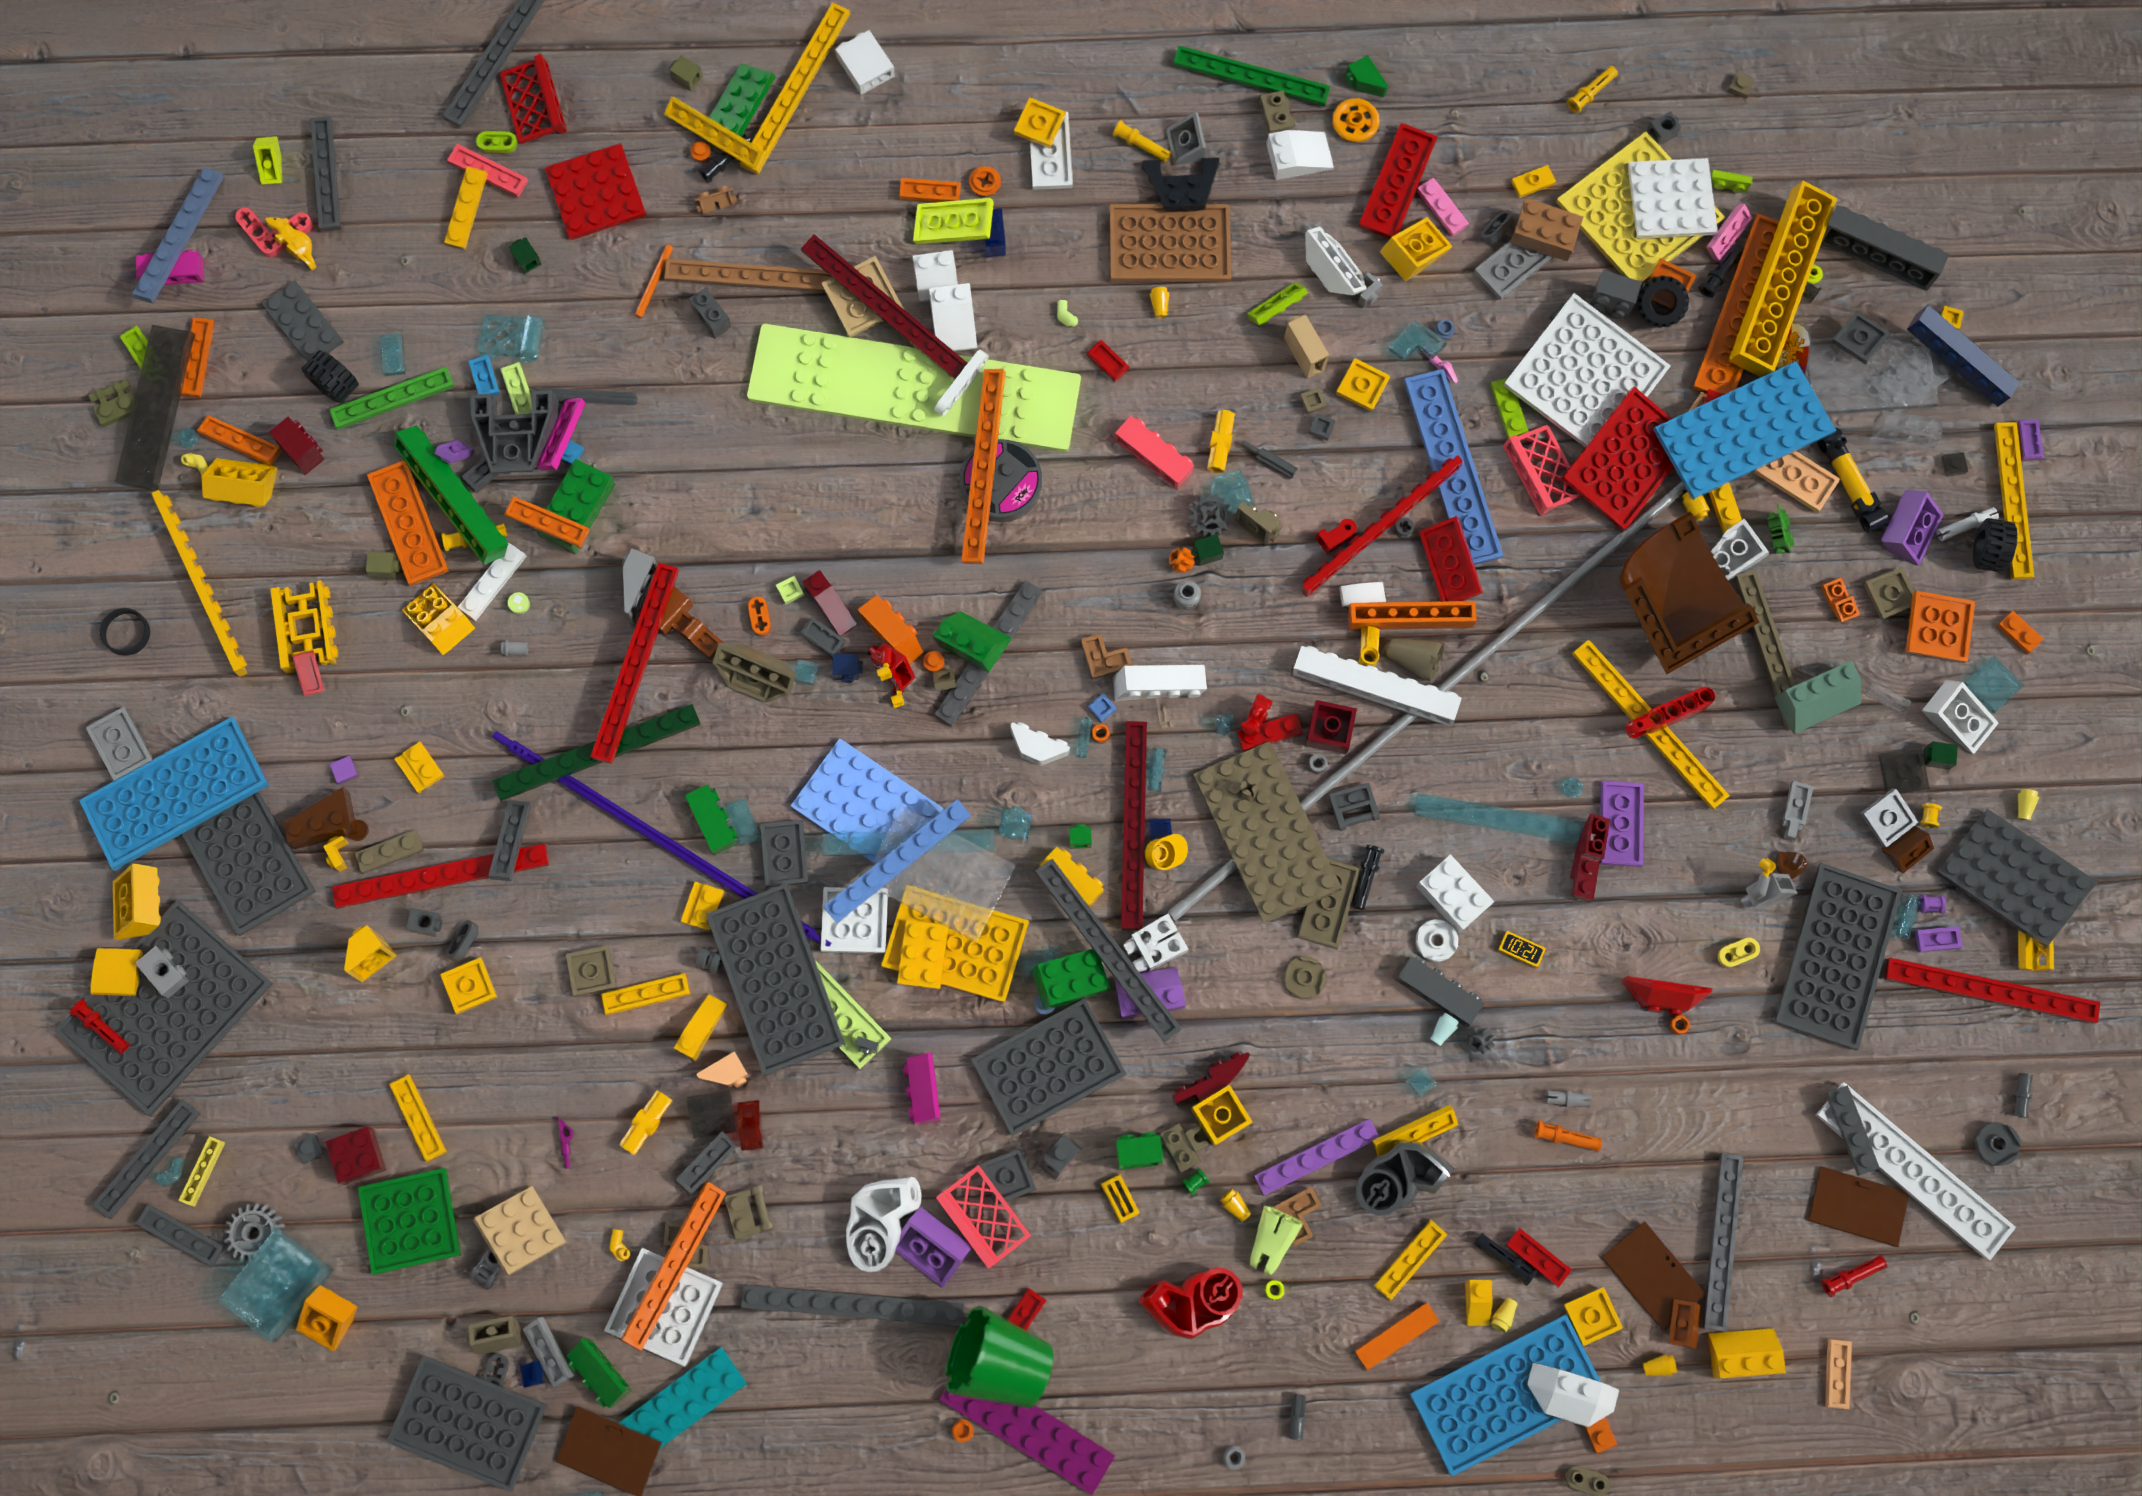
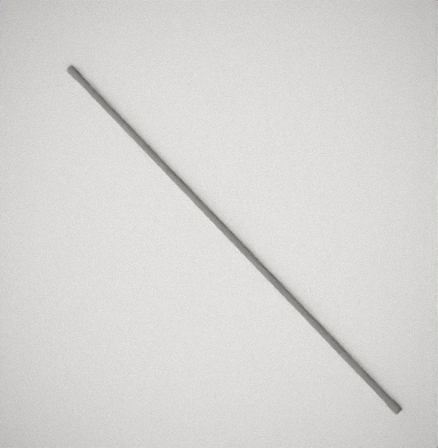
[1167,482,1687,922]

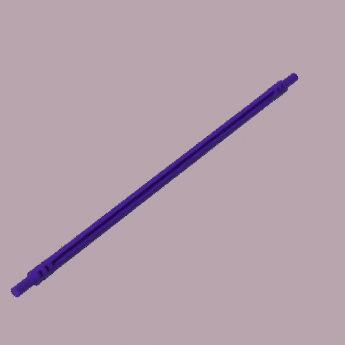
[492,731,831,946]

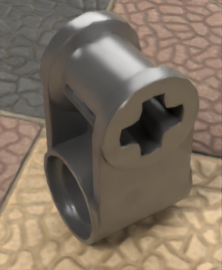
[469,1248,503,1290]

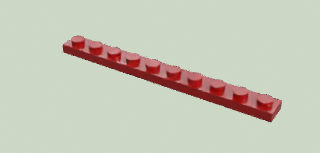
[1302,455,1463,597]
[590,563,679,764]
[332,843,550,909]
[1884,958,2100,1024]

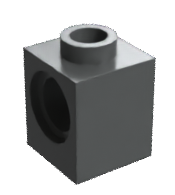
[1646,111,1681,145]
[406,908,442,937]

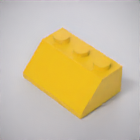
[201,458,277,507]
[113,863,161,940]
[344,925,397,982]
[1708,1328,1786,1379]

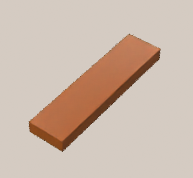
[179,317,215,398]
[197,415,282,466]
[504,496,590,548]
[1354,1302,1440,1371]

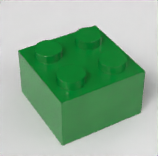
[1115,1132,1163,1170]

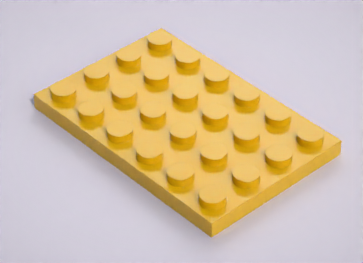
[881,885,1029,1003]

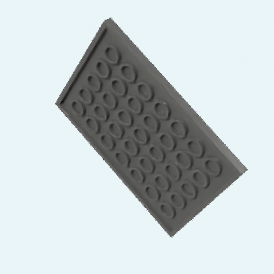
[54,900,273,1116]

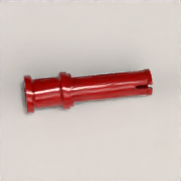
[69,999,130,1054]
[1821,1255,1888,1298]

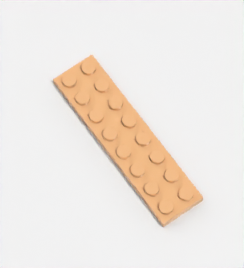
[1689,391,1840,513]

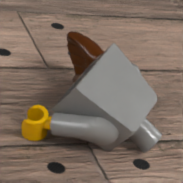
[1741,852,1808,909]

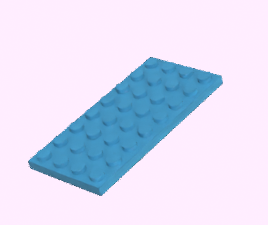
[1653,361,1836,500]
[79,716,269,871]
[1409,1315,1601,1477]

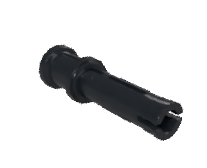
[698,134,752,183]
[1698,244,1743,298]
[1352,845,1385,910]
[1474,1233,1538,1286]

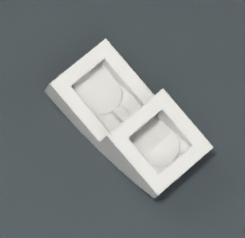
[1339,582,1386,607]

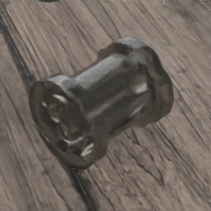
[1802,281,1822,303]

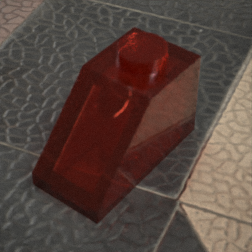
[738,1100,763,1151]

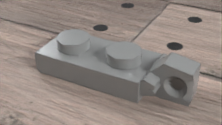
[1782,781,1813,841]

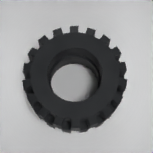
[1637,275,1689,328]
[302,350,359,403]
[1973,518,2018,573]

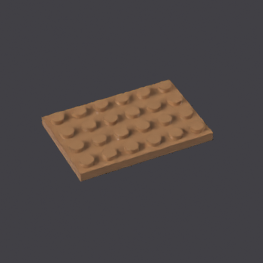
[1110,204,1231,282]

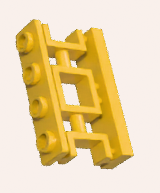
[270,580,339,674]

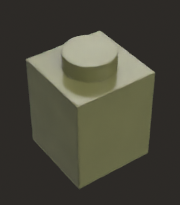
[670,55,703,91]
[366,552,400,579]

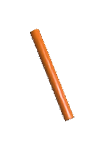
[634,245,673,319]

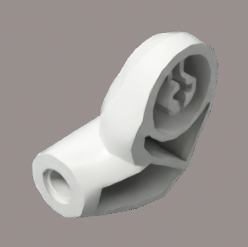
[846,1177,921,1272]

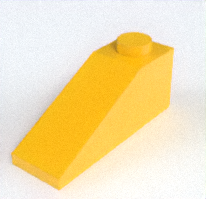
[674,994,728,1062]

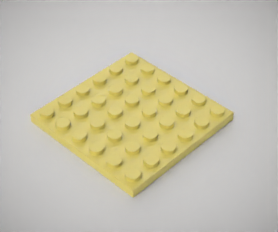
[1556,132,1725,284]

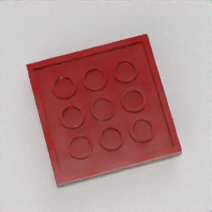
[545,143,647,240]

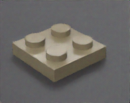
[1863,567,1914,620]
[566,945,617,997]

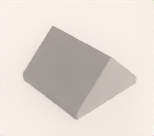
[1166,112,1206,166]

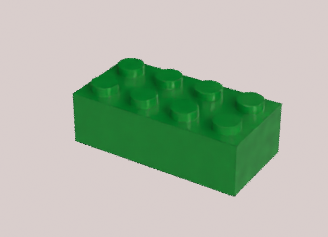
[535,459,615,554]

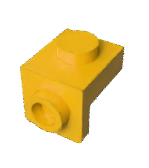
[323,836,349,872]

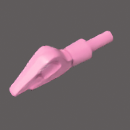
[1422,348,1458,383]

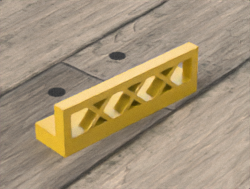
[2018,929,2054,972]

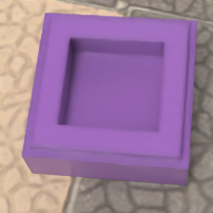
[330,756,358,784]

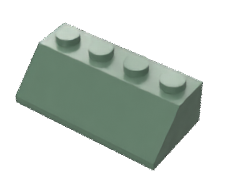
[1774,660,1862,735]

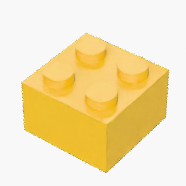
[1191,1085,1252,1147]

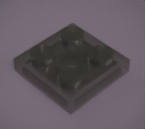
[1878,749,1930,794]

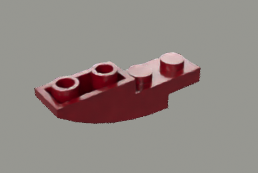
[1570,813,1610,902]
[1172,1051,1250,1105]

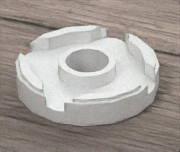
[1415,919,1458,962]

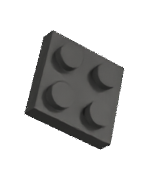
[1832,311,1890,365]
[980,1148,1036,1205]

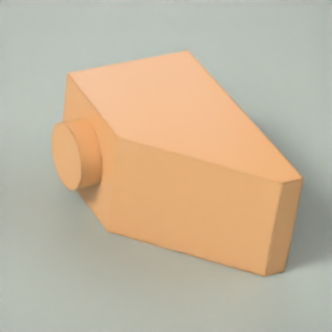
[697,1052,749,1088]

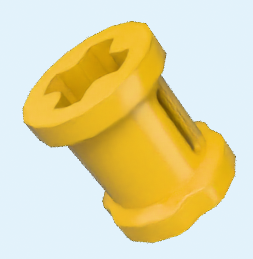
[1920,803,1942,829]

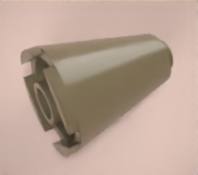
[1384,637,1445,682]

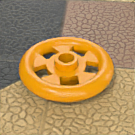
[1332,98,1379,142]

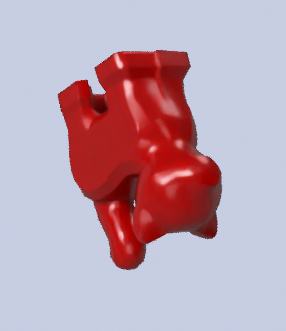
[1241,694,1273,737]

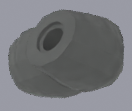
[1356,1141,1455,1216]

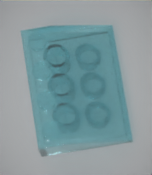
[218,1228,334,1342]

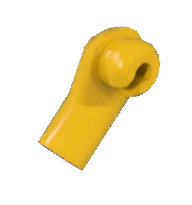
[609,1229,630,1261]

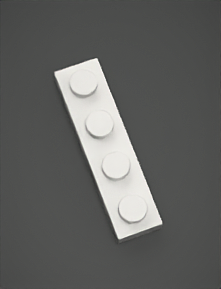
[457,543,527,621]

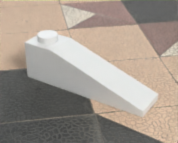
[1711,519,1769,581]

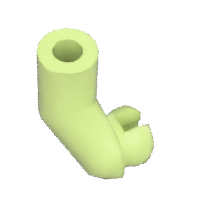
[1057,300,1078,327]

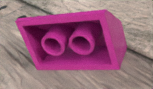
[903,1052,941,1126]

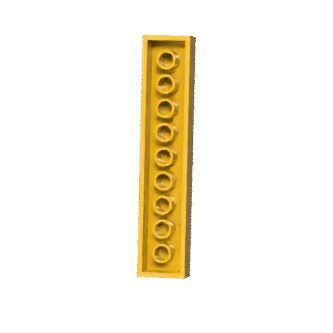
[1728,181,1837,377]

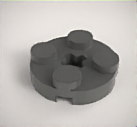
[1974,1122,2020,1166]

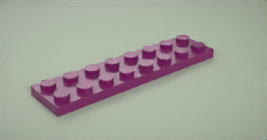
[940,1389,1115,1495]

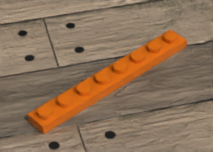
[620,1182,726,1351]

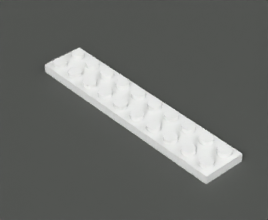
[1816,1082,2016,1261]

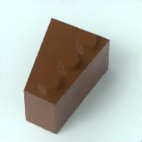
[284,787,358,849]

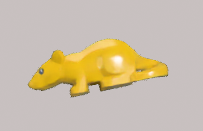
[265,217,316,271]

